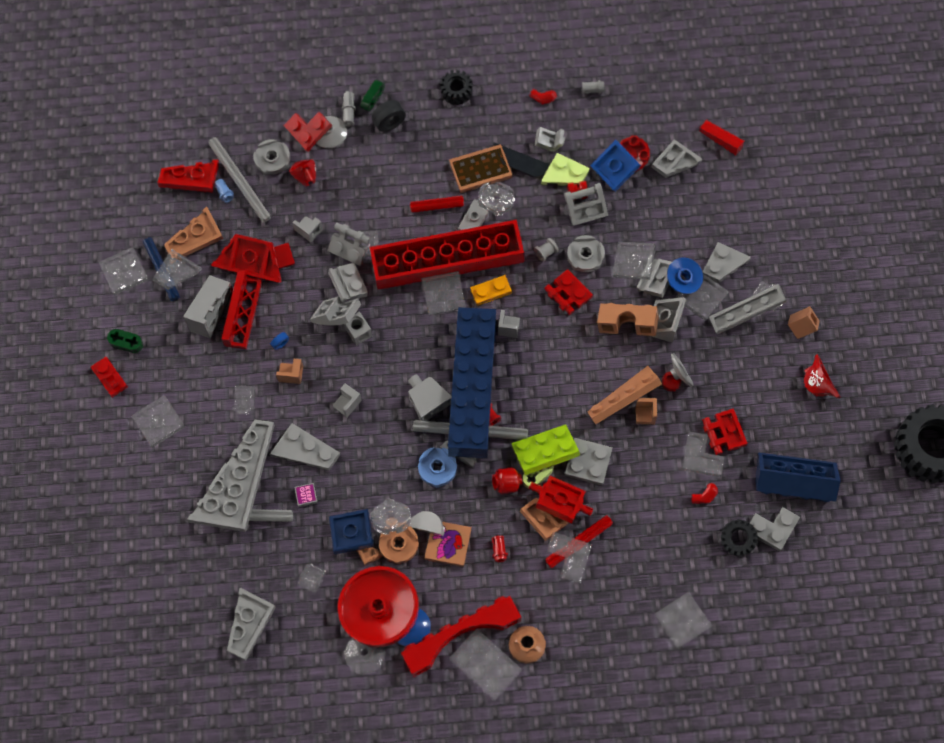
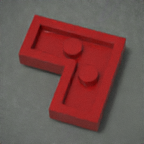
[284,112,333,151]

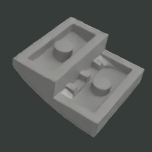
[310,296,361,325]

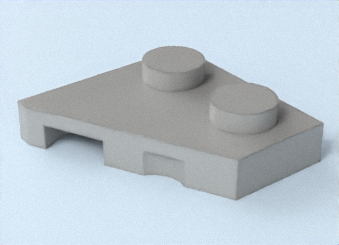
[651,139,702,178]

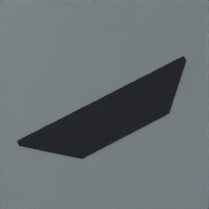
[493,142,550,177]

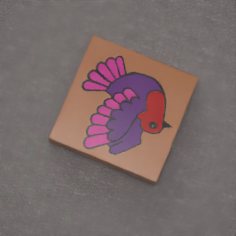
[425,522,472,567]

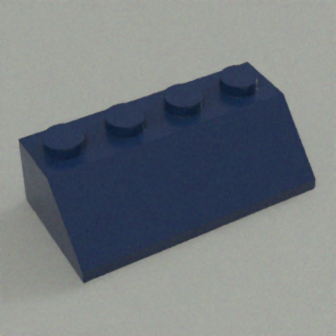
[756,452,841,502]

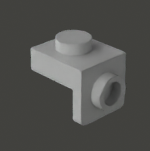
[535,127,565,152]

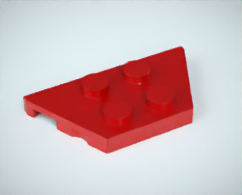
[211,234,281,283]

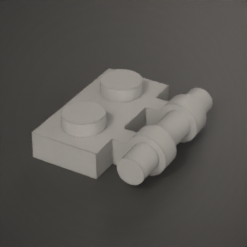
[328,223,370,266]

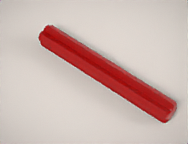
[545,515,613,568]

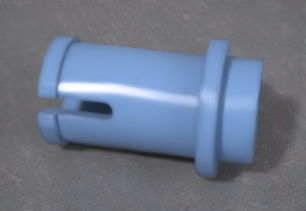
[214,179,234,203]

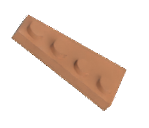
[588,366,662,424]

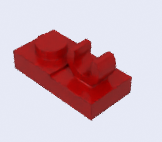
[91,357,128,398]

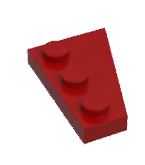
[157,159,219,192]

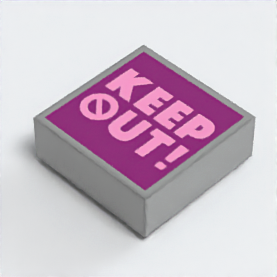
[294,483,318,507]

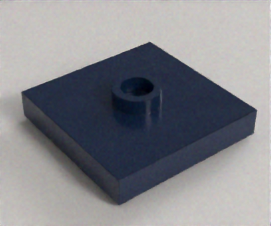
[329,509,374,555]

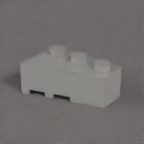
[183,276,233,339]

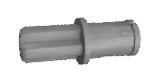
[342,91,356,127]

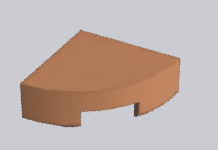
[357,547,383,566]

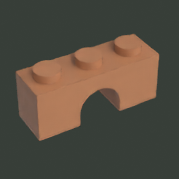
[597,303,659,336]

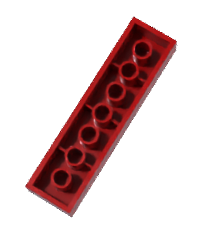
[369,220,524,290]

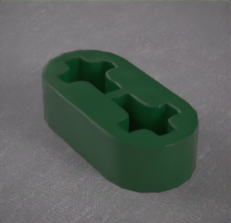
[360,79,385,111]
[107,329,143,353]

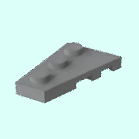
[227,588,276,661]

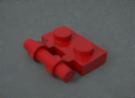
[544,269,593,315]
[702,408,748,456]

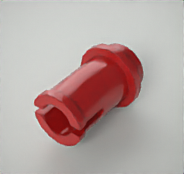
[491,535,508,562]

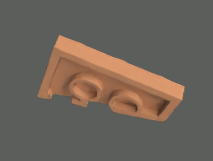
[164,207,223,262]

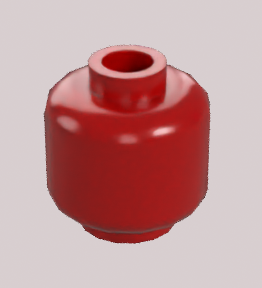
[492,467,522,494]

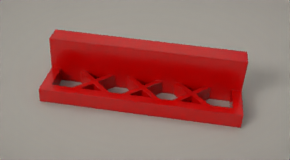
[221,270,262,349]

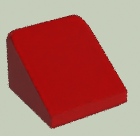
[274,243,295,269]

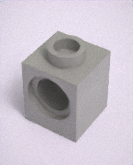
[344,311,372,346]

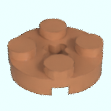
[379,523,419,565]

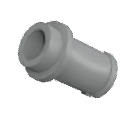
[582,80,604,94]

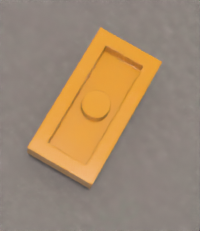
[470,275,512,306]

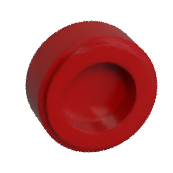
[662,371,681,392]

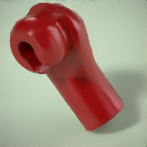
[529,89,557,105]
[691,483,718,504]

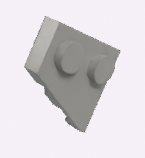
[703,242,751,283]

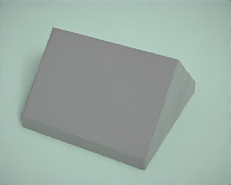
[652,297,686,343]

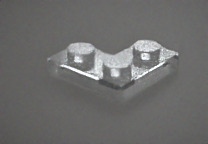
[682,431,724,477]
[547,532,592,583]

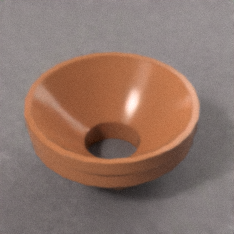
[509,626,546,664]

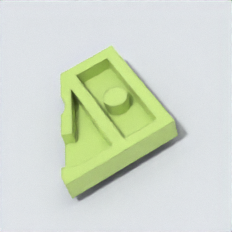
[541,153,590,186]

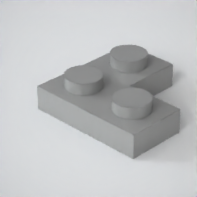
[750,507,800,552]

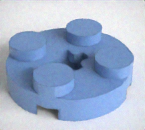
[418,447,457,488]

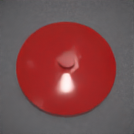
[338,566,419,647]

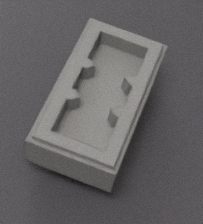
[458,199,491,230]

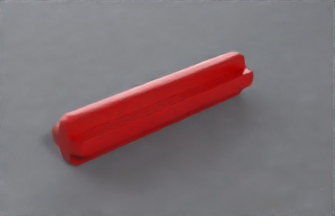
[410,196,464,213]

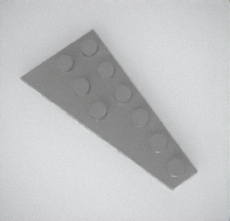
[187,419,275,532]

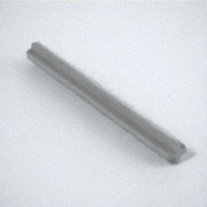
[208,137,271,223]
[413,420,528,440]

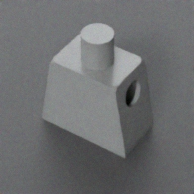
[408,374,451,421]

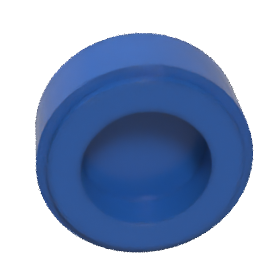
[270,332,289,350]

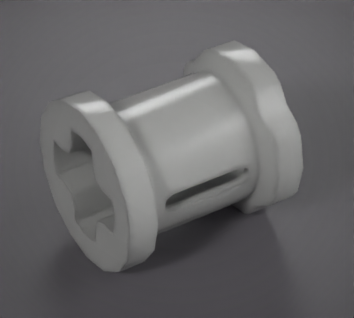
[534,238,559,262]

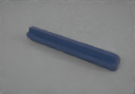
[143,237,180,301]

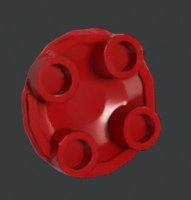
[620,135,650,171]

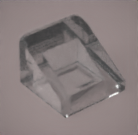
[298,563,326,593]

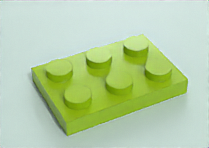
[511,424,580,475]

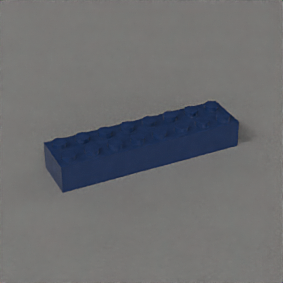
[448,307,496,459]

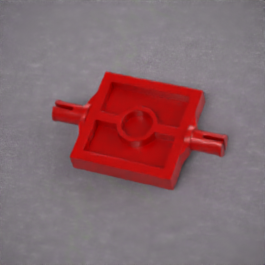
[528,476,594,524]

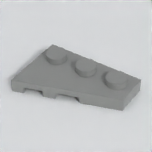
[270,423,340,471]

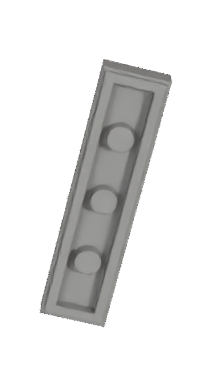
[709,284,787,335]

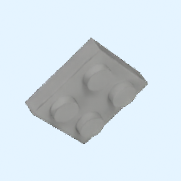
[565,438,613,486]

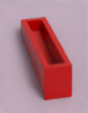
[699,120,744,156]

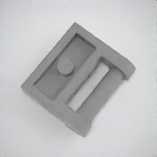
[564,183,608,226]

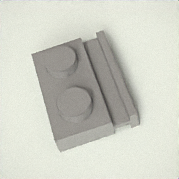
[637,257,672,298]
[328,263,368,303]

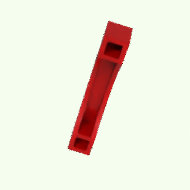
[401,596,521,678]

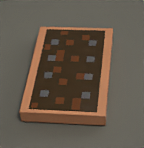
[449,144,512,193]

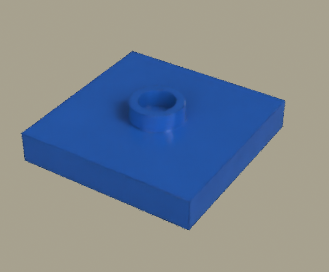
[590,140,641,192]

